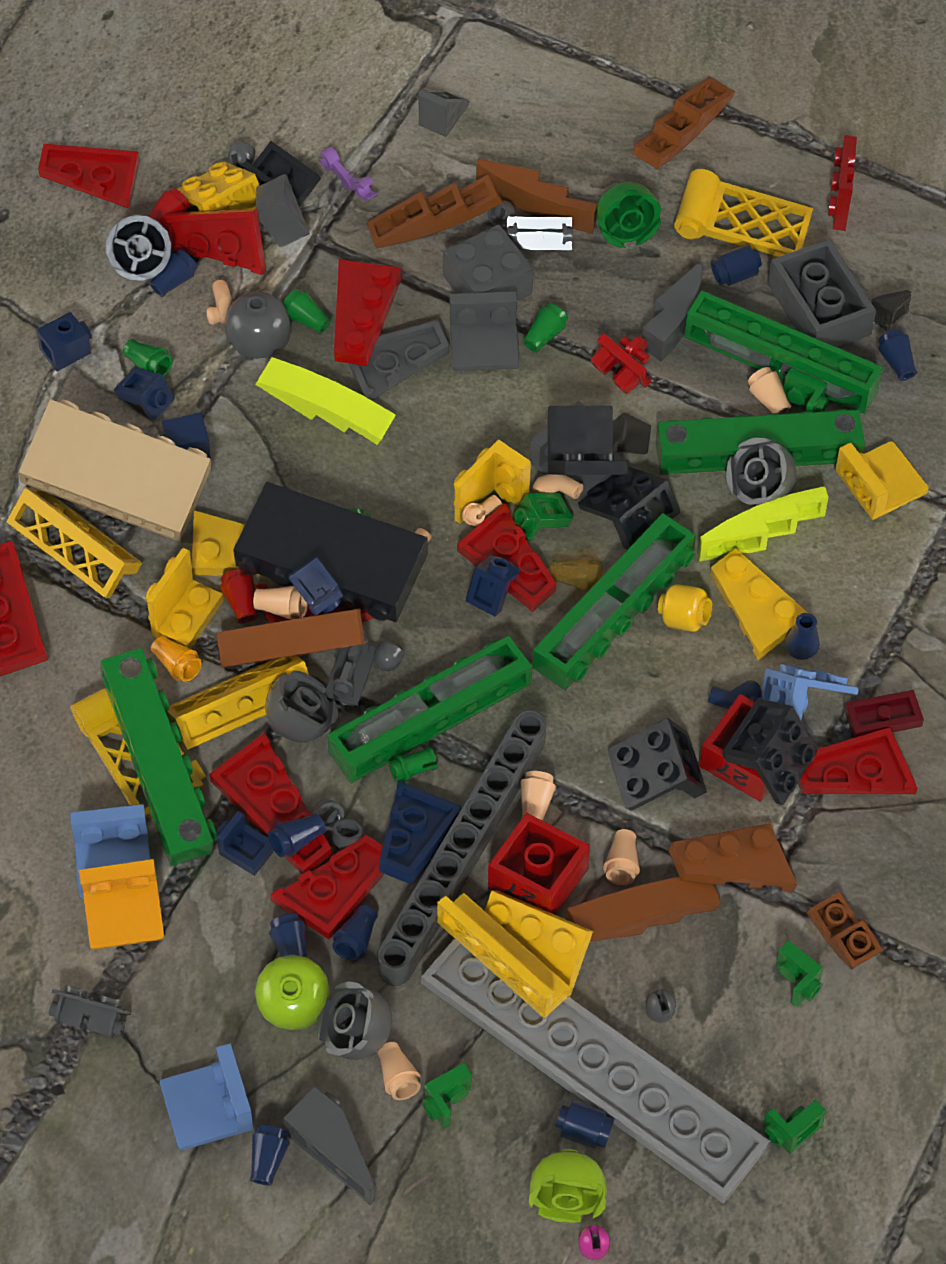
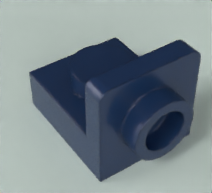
[114,368,174,420]
[466,555,520,617]

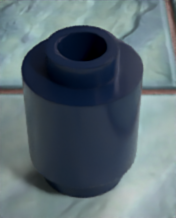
[711,244,762,286]
[555,1100,615,1149]

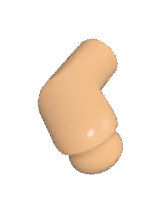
[206,280,232,325]
[533,474,584,499]
[462,495,502,526]

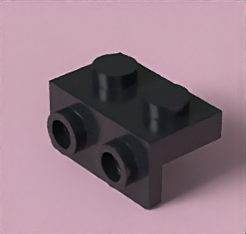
[242,141,321,208]

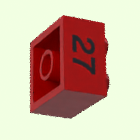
[699,694,768,802]
[488,812,590,915]

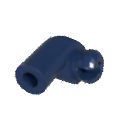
[708,680,761,709]

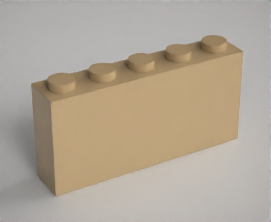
[18,399,211,542]

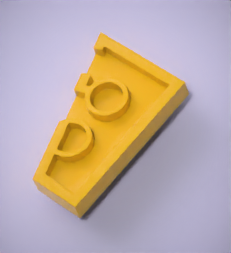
[192,510,259,575]
[710,548,808,660]
[485,890,593,997]

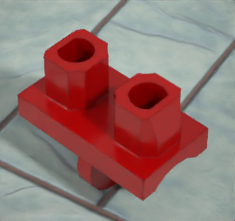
[590,333,652,394]

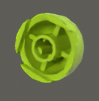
[254,954,330,1031]
[529,1149,607,1223]

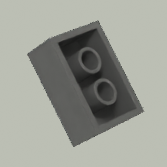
[768,239,876,347]

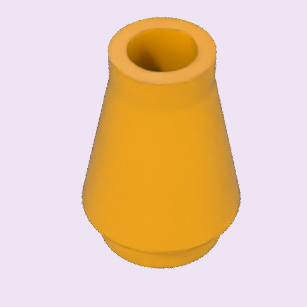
[150,636,202,682]

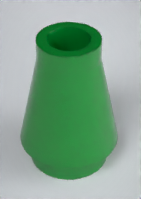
[283,289,331,335]
[523,303,568,353]
[123,339,172,377]

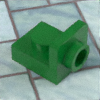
[784,368,829,412]
[513,492,573,541]
[776,940,823,1007]
[422,1063,472,1129]
[763,1100,826,1154]

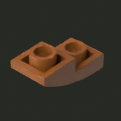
[806,891,883,970]

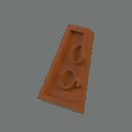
[668,823,797,892]

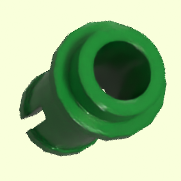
[389,747,438,783]

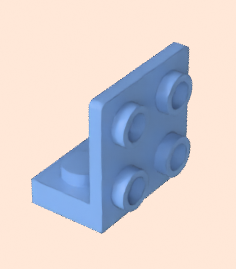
[760,664,859,720]
[70,804,150,898]
[160,1043,253,1150]

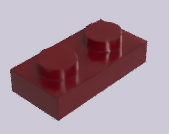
[844,690,924,738]

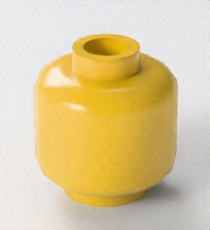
[658,584,712,632]

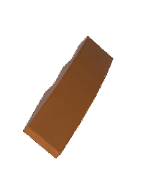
[632,77,735,169]
[476,159,597,234]
[366,174,503,248]
[216,609,365,668]
[566,877,721,942]

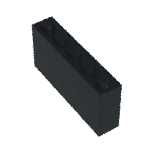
[233,481,428,623]

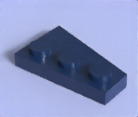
[379,781,463,885]

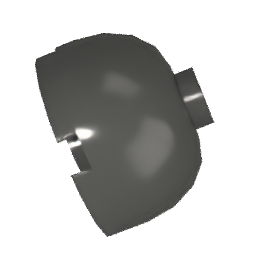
[225,291,291,359]
[726,438,797,506]
[265,671,338,743]
[317,981,392,1060]

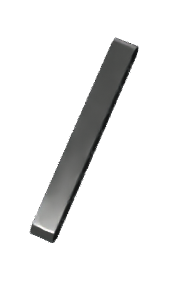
[378,710,546,986]

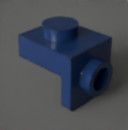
[288,555,343,616]
[216,811,274,876]

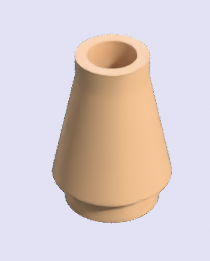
[748,367,792,415]
[253,586,308,620]
[520,771,556,821]
[603,829,640,885]
[377,1042,421,1100]

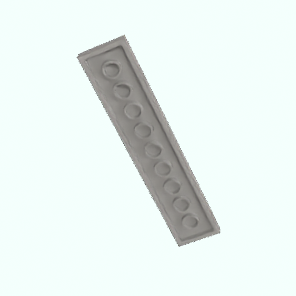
[421,939,770,1204]

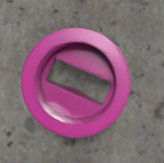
[578,1225,610,1260]

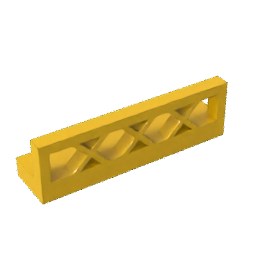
[6,487,142,598]
[165,656,309,750]
[437,893,571,1019]

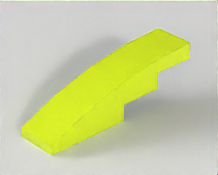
[255,357,396,445]
[698,486,829,561]

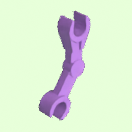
[319,147,378,202]

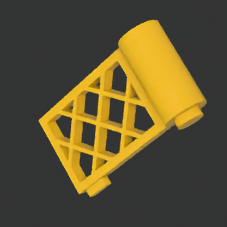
[674,169,813,259]
[70,673,206,819]

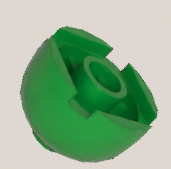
[595,181,662,248]

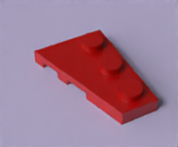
[828,135,857,231]
[38,144,139,209]
[161,208,266,275]
[457,503,557,612]
[798,727,918,794]
[270,835,384,940]

